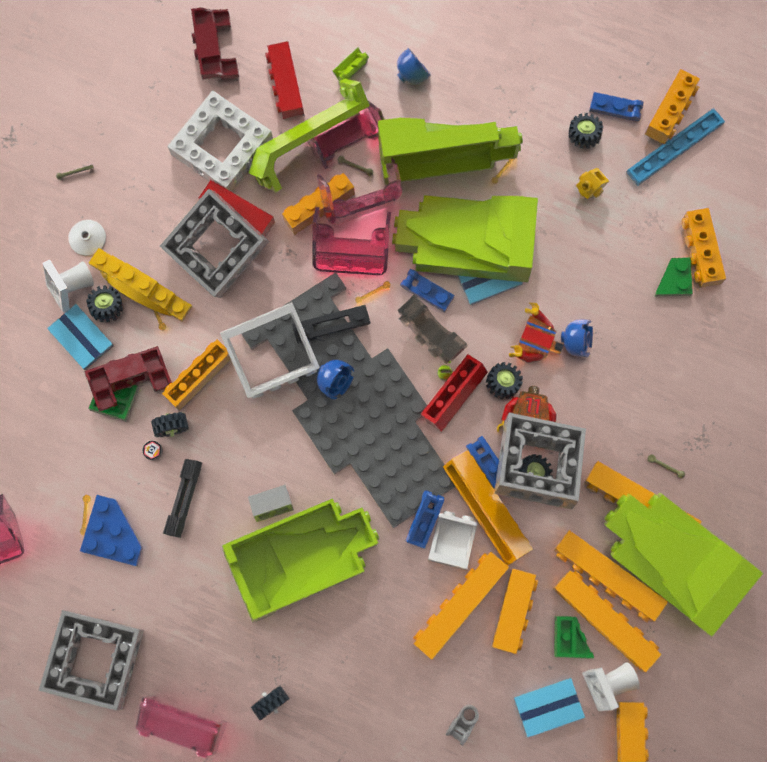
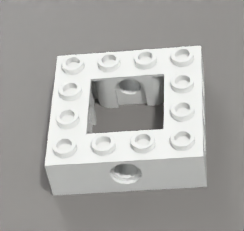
[167,90,273,192]

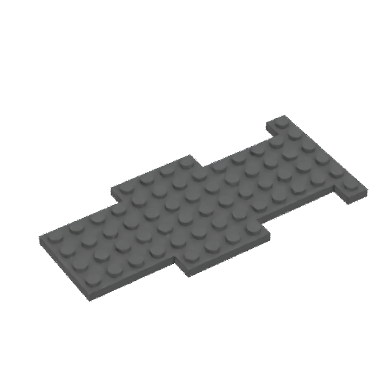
[241,272,455,528]

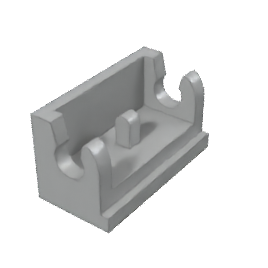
[248,485,294,522]

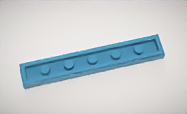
[627,108,725,186]

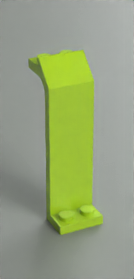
[248,79,370,192]

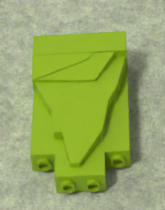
[378,117,523,185]
[392,195,538,283]
[604,493,763,637]
[222,498,379,623]

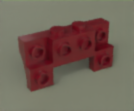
[191,7,239,80]
[84,346,172,412]

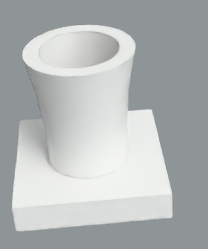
[43,260,94,312]
[582,662,640,711]

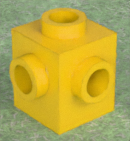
[575,168,610,199]

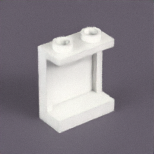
[428,511,478,570]

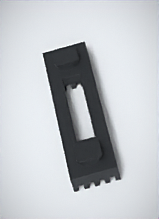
[292,305,371,343]
[163,459,202,538]

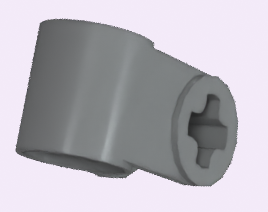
[445,704,479,746]

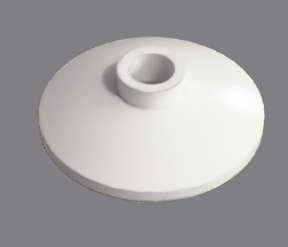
[69,220,106,256]

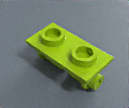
[332,47,369,81]

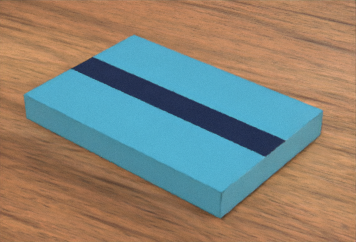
[457,275,523,305]
[47,304,114,370]
[514,678,585,737]

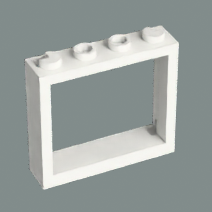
[220,303,320,399]

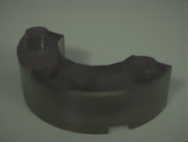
[397,295,468,364]

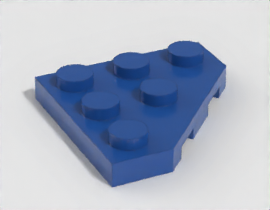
[80,495,143,566]

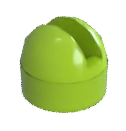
[437,365,453,381]

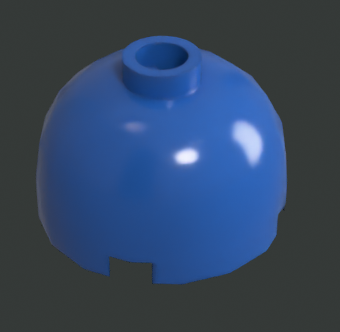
[396,48,431,85]
[561,319,593,358]
[317,360,354,399]

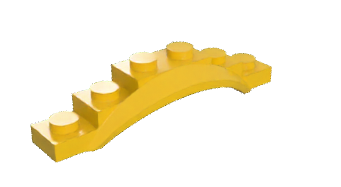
[88,248,192,322]

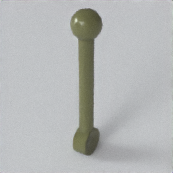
[338,156,373,175]
[56,164,94,180]
[647,454,685,478]

